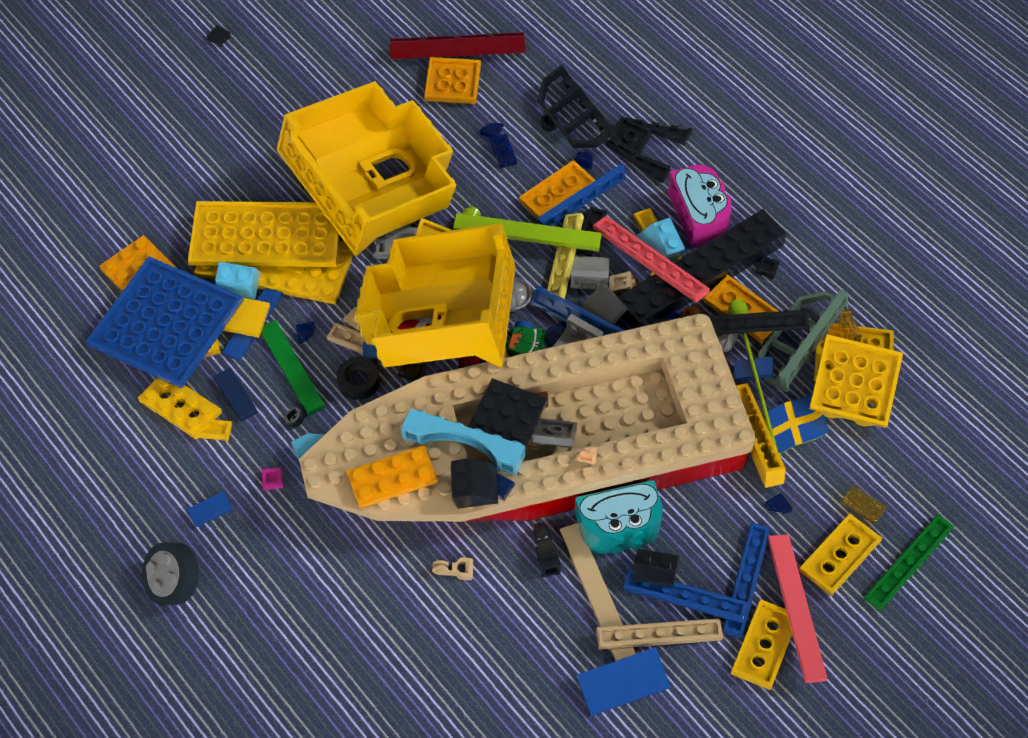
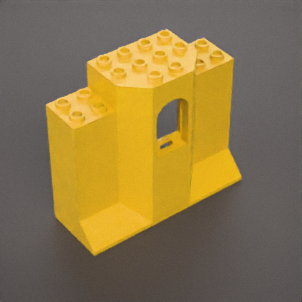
[276,81,456,256]
[354,223,516,367]

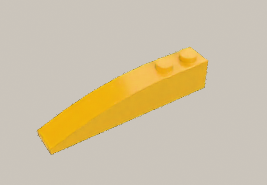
[736,383,786,488]

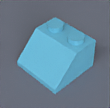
[636,218,685,270]
[215,262,261,300]

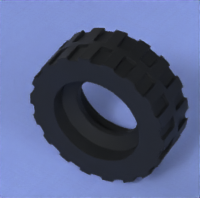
[337,356,380,400]

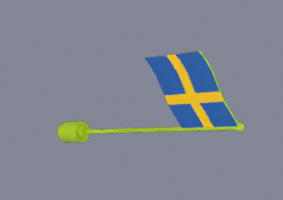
[728,299,829,457]

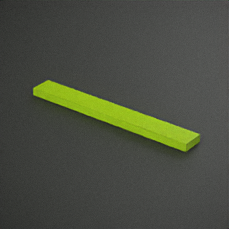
[453,213,602,252]

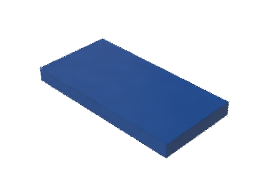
[576,647,671,716]

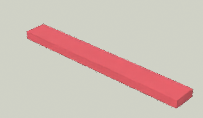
[593,216,710,303]
[768,534,827,683]

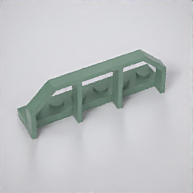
[758,289,848,393]

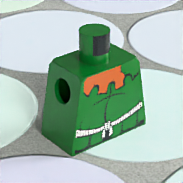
[505,327,546,357]

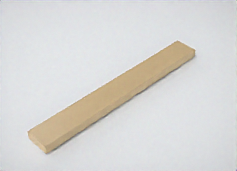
[559,523,636,661]

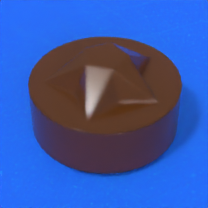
[682,306,701,318]

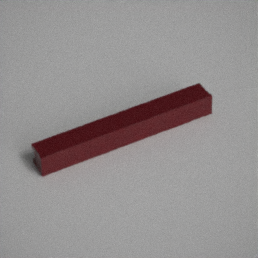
[390,32,526,59]

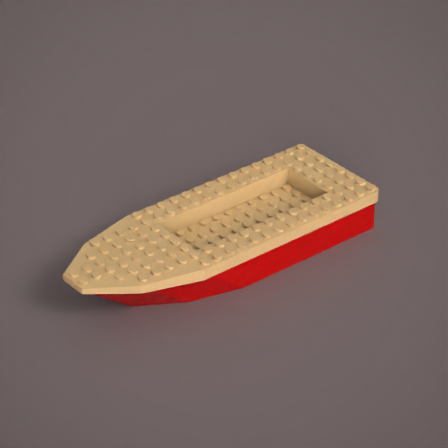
[299,314,755,522]

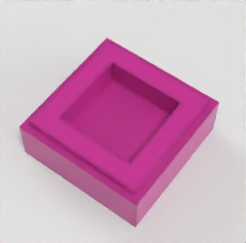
[261,467,283,490]

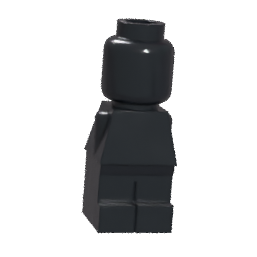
[532,522,561,577]

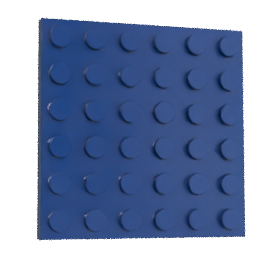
[85,256,244,389]

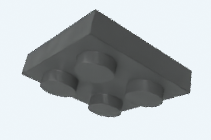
[532,418,578,448]

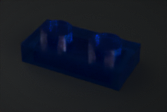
[490,134,517,169]

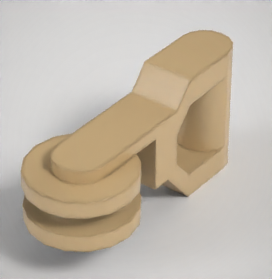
[432,557,473,580]

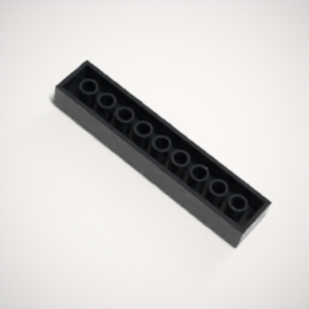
[618,209,787,329]

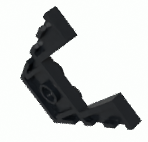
[606,117,692,183]

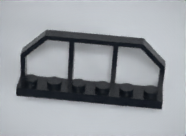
[537,65,622,148]

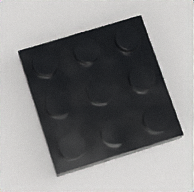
[468,378,547,448]

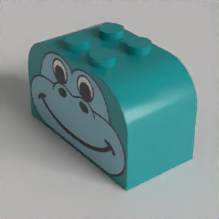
[574,480,663,554]

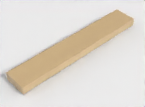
[596,618,724,650]

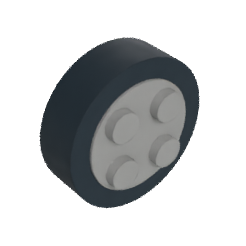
[142,542,199,605]

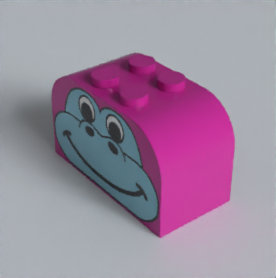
[668,165,732,249]

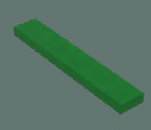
[261,320,325,416]
[864,514,954,612]

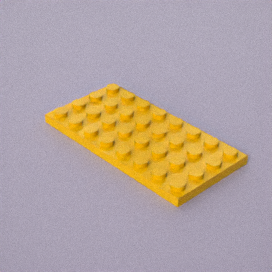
[188,201,339,267]
[194,239,354,305]

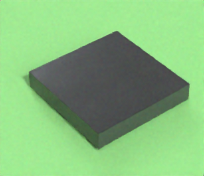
[581,283,628,325]

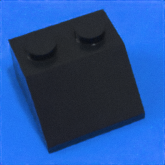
[451,458,498,509]
[632,548,680,588]

